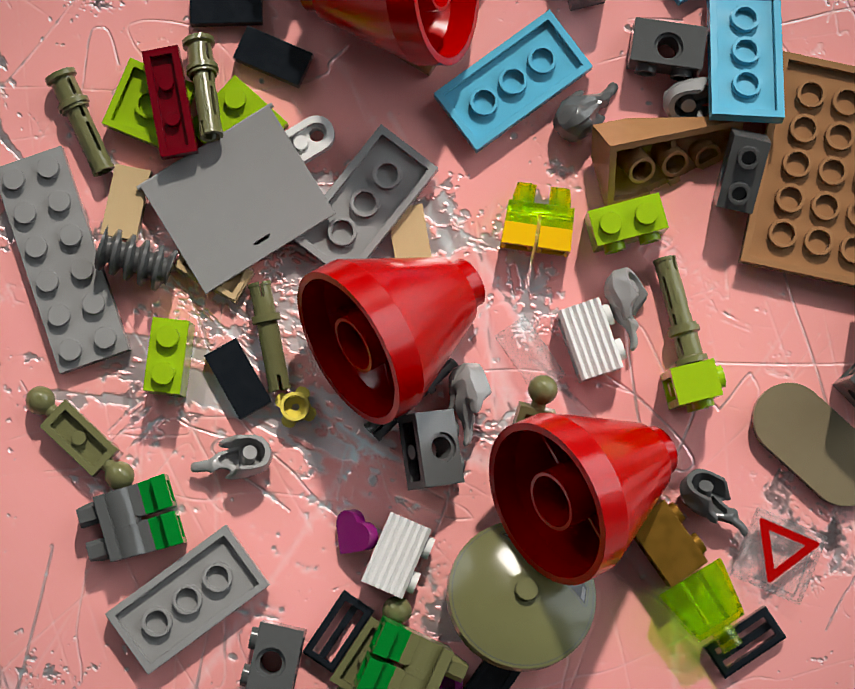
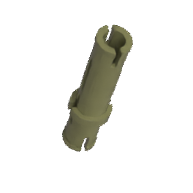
[248,280,292,393]

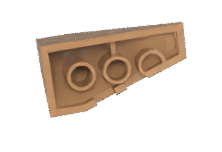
[591,116,744,206]

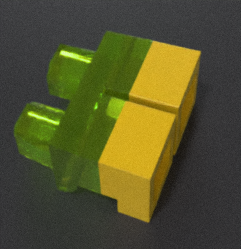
[500,182,575,257]

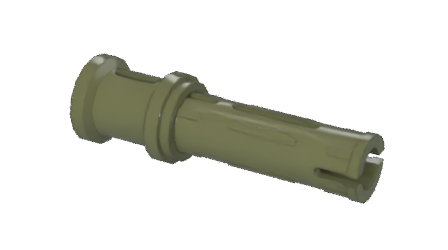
[182,32,224,142]
[45,67,115,177]
[653,255,708,367]

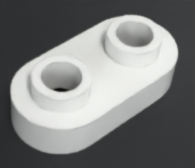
[285,115,335,164]

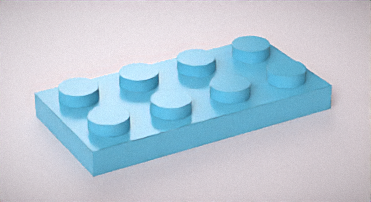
[706,0,785,124]
[434,9,593,153]

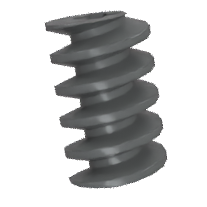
[94,226,178,291]

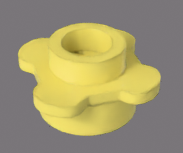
[275,386,316,428]

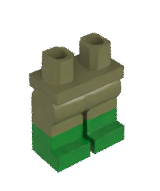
[353,615,469,689]

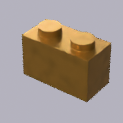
[634,500,708,587]

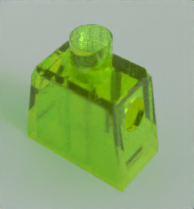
[657,558,745,654]

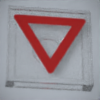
[729,507,828,605]

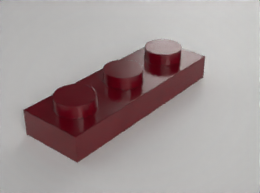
[141,45,199,160]

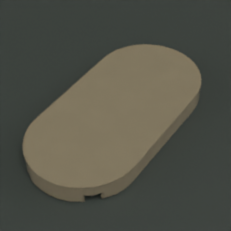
[752,383,855,506]

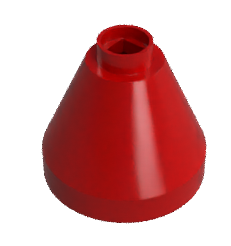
[300,0,480,66]
[297,257,486,425]
[489,413,678,585]

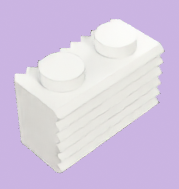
[555,297,627,383]
[361,512,436,599]

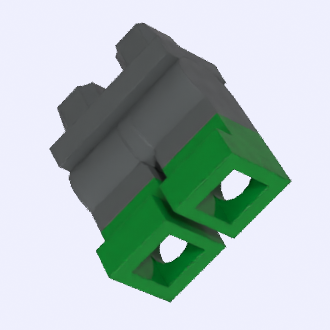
[76,474,187,562]

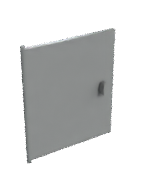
[136,103,336,294]

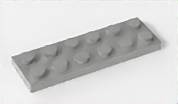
[0,146,132,375]

